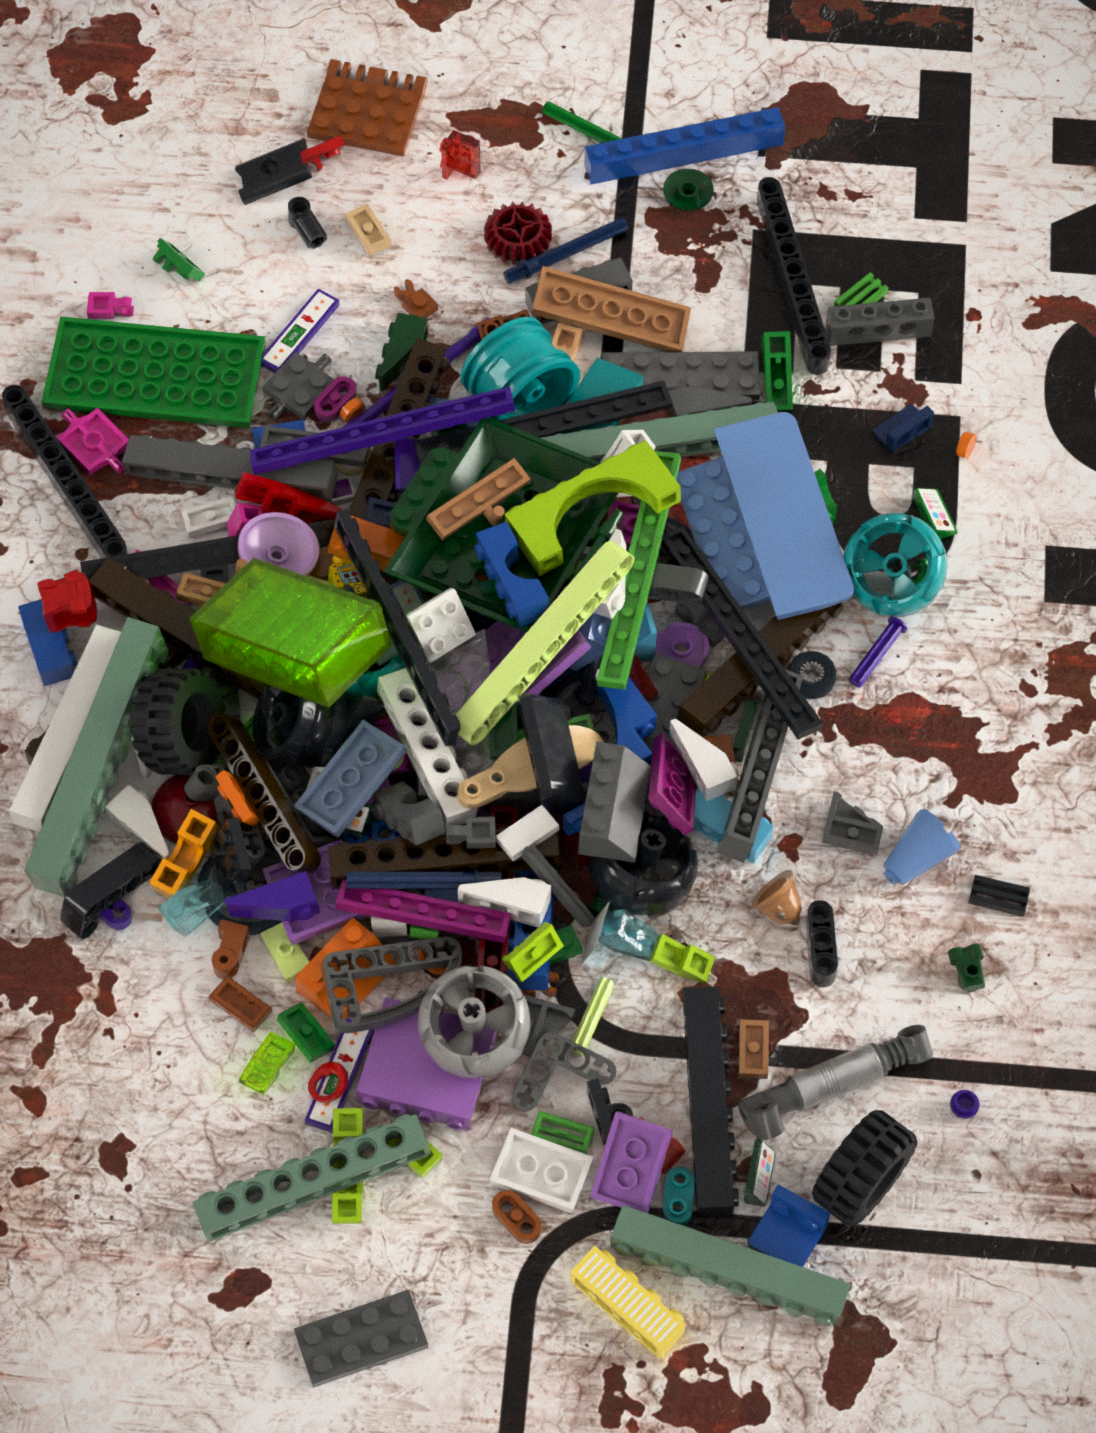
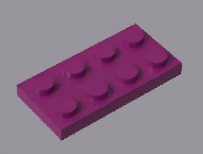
[648,732,697,836]

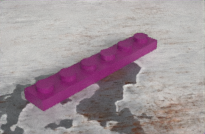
[336,879,511,943]

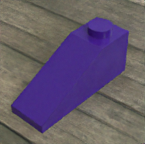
[224,871,320,922]

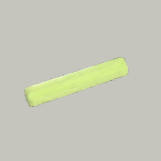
[571,977,614,1056]

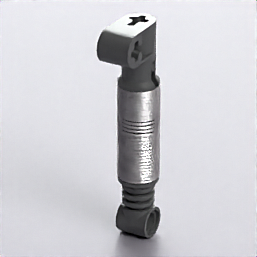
[737,1025,933,1140]

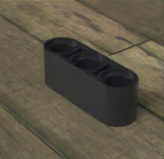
[805,900,838,987]

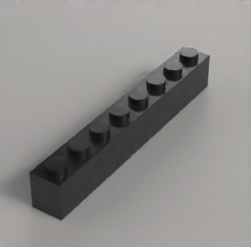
[683,987,739,1218]

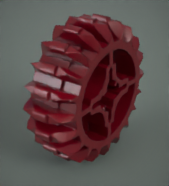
[484,201,552,266]

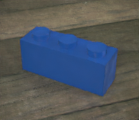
[18,599,78,686]

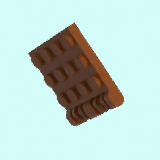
[307,59,428,156]

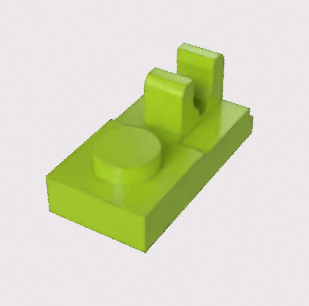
[502,922,564,982]

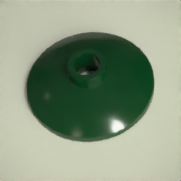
[663,169,714,211]

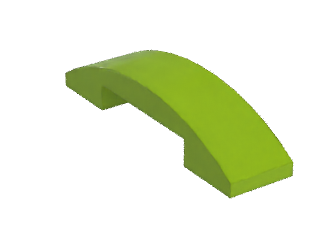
[332,1108,363,1224]

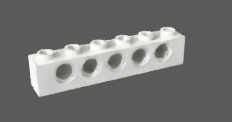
[377,668,478,830]

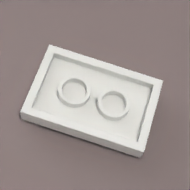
[489,1128,594,1214]

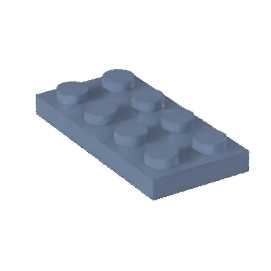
[293,720,408,838]

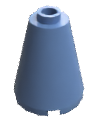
[883,808,961,885]

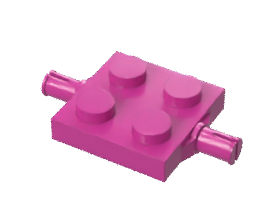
[56,408,129,476]

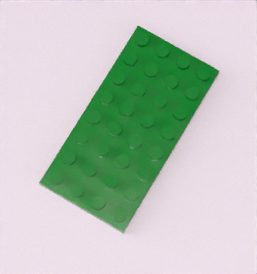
[41,316,266,428]

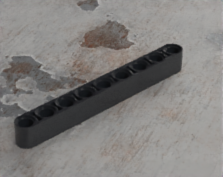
[757,177,831,374]
[2,385,128,558]

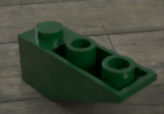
[375,313,429,391]

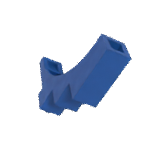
[563,677,657,836]

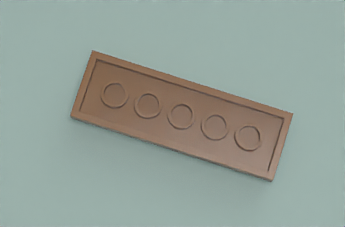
[531,266,691,352]

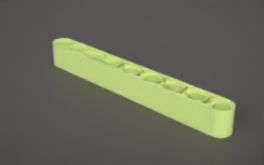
[456,541,634,746]

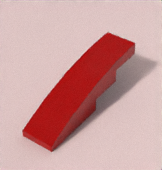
[235,472,343,524]

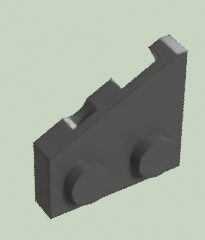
[822,791,883,855]
[521,994,575,1057]

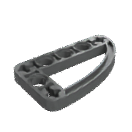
[321,937,462,1033]

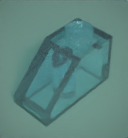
[158,878,226,937]
[597,909,660,961]

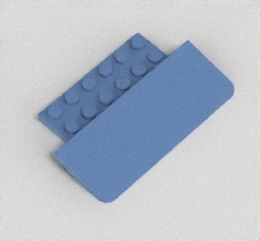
[676,412,854,620]

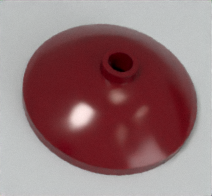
[151,775,219,844]

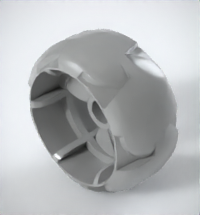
[418,965,531,1079]

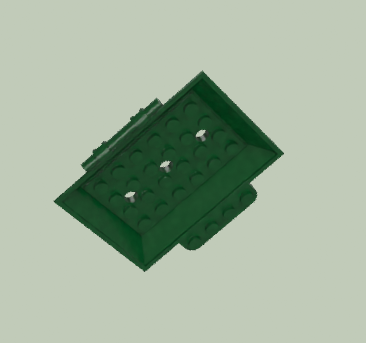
[383,417,624,633]

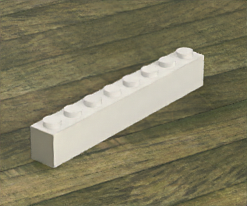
[9,624,121,832]

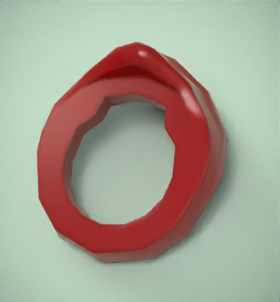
[308,1061,348,1103]

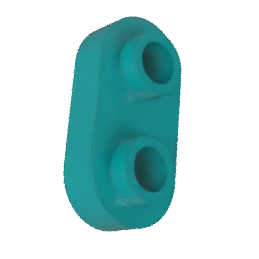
[663,1166,695,1225]

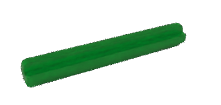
[542,101,622,143]

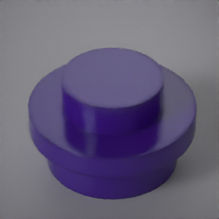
[950,1090,980,1119]

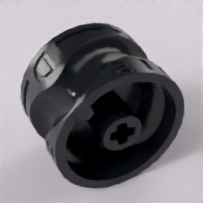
[252,674,348,768]

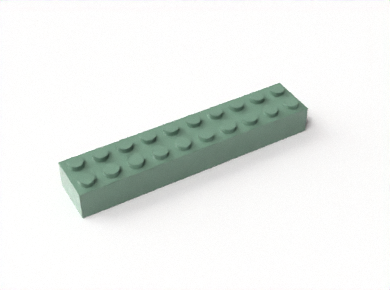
[24,617,168,897]

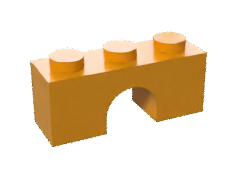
[149,809,219,903]

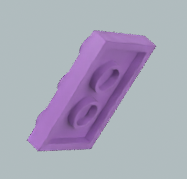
[590,1111,673,1213]

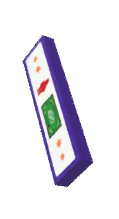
[261,288,340,373]
[305,1018,374,1133]

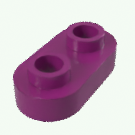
[314,376,357,422]

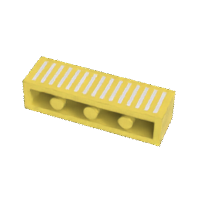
[570,1246,685,1359]

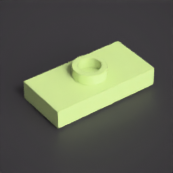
[260,922,309,983]

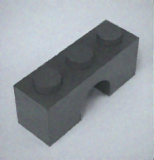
[373,781,446,845]

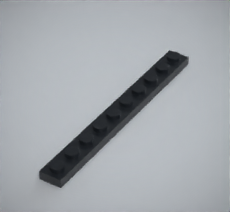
[413,380,673,466]
[334,508,461,747]
[80,519,336,581]
[661,526,823,740]

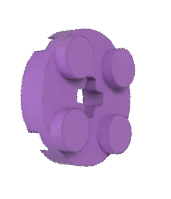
[655,622,709,668]

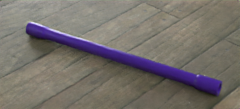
[343,318,490,427]

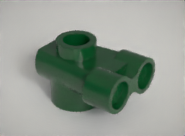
[947,944,985,992]

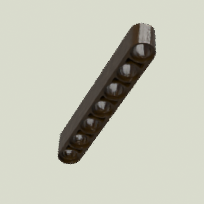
[207,713,321,874]

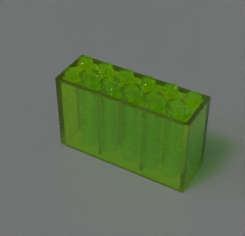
[190,558,392,708]

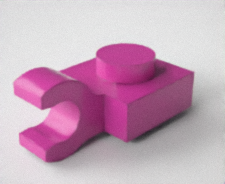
[87,292,134,319]

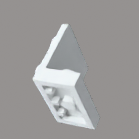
[407,588,476,663]

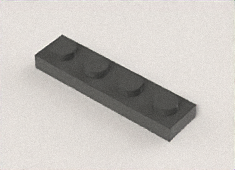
[260,425,369,467]

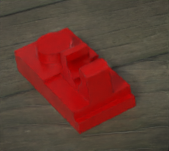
[301,136,345,172]

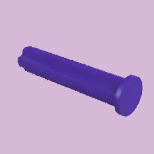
[849,616,908,688]

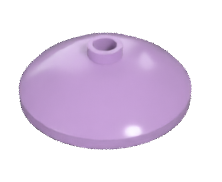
[238,512,319,584]

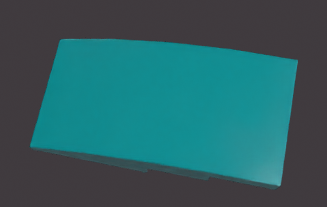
[568,358,643,433]

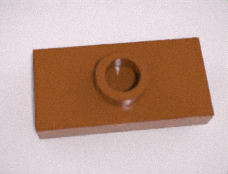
[209,976,272,1032]

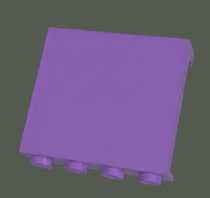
[356,997,497,1130]

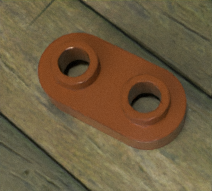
[492,1190,542,1244]

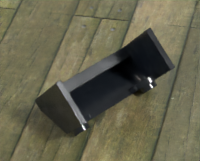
[517,694,588,823]

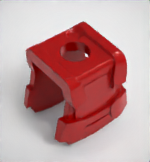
[37,570,97,633]

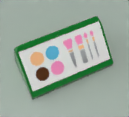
[913,488,958,539]

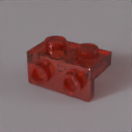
[439,130,481,180]

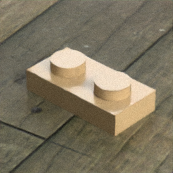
[345,204,392,256]

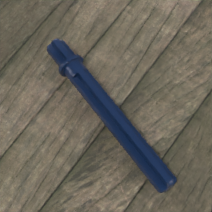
[503,218,628,284]
[346,869,502,889]

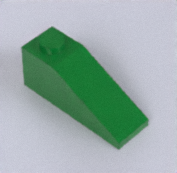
[761,331,793,411]

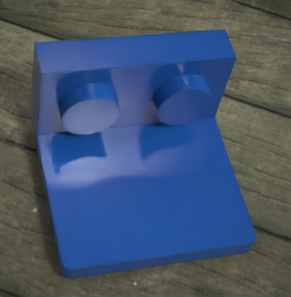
[748,1184,831,1267]

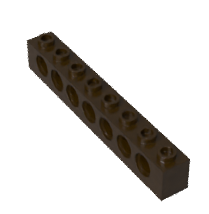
[349,338,449,520]
[328,826,560,889]

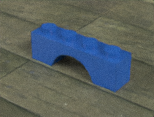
[474,522,550,628]

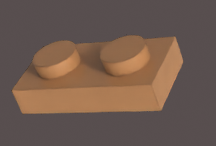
[738,1019,769,1079]

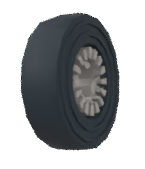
[788,651,836,699]

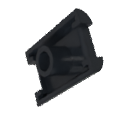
[235,138,312,205]

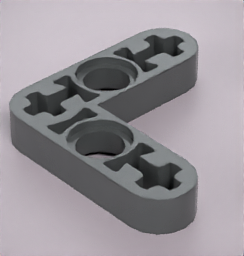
[511,1032,617,1112]

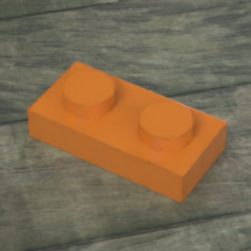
[215,770,260,826]

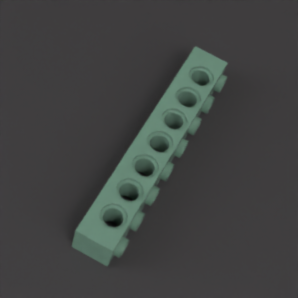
[193,1114,431,1242]

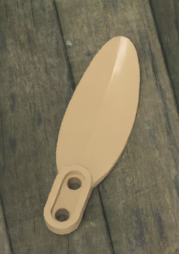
[457,725,604,809]

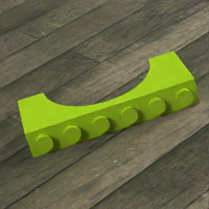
[505,440,681,576]

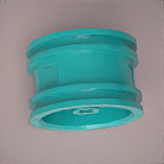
[461,317,580,421]

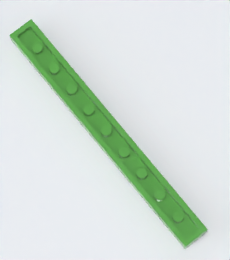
[597,451,681,690]

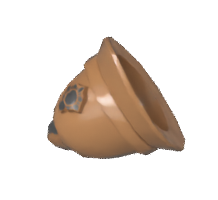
[752,870,802,926]

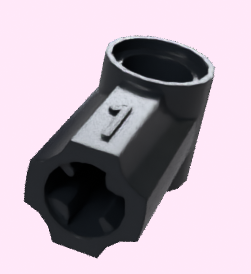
[288,196,327,249]

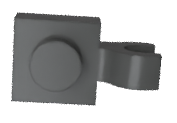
[446,817,496,848]

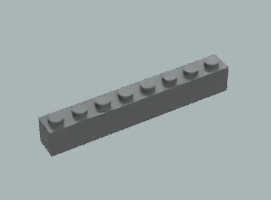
[122,435,338,502]

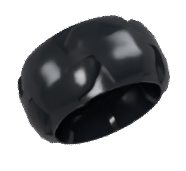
[588,812,698,918]

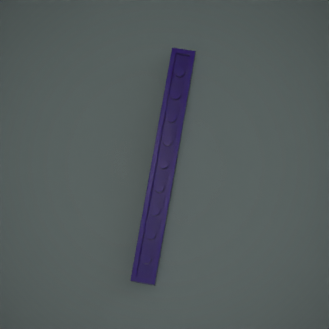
[250,386,515,475]

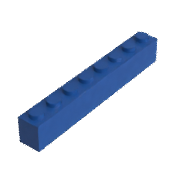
[584,107,785,185]

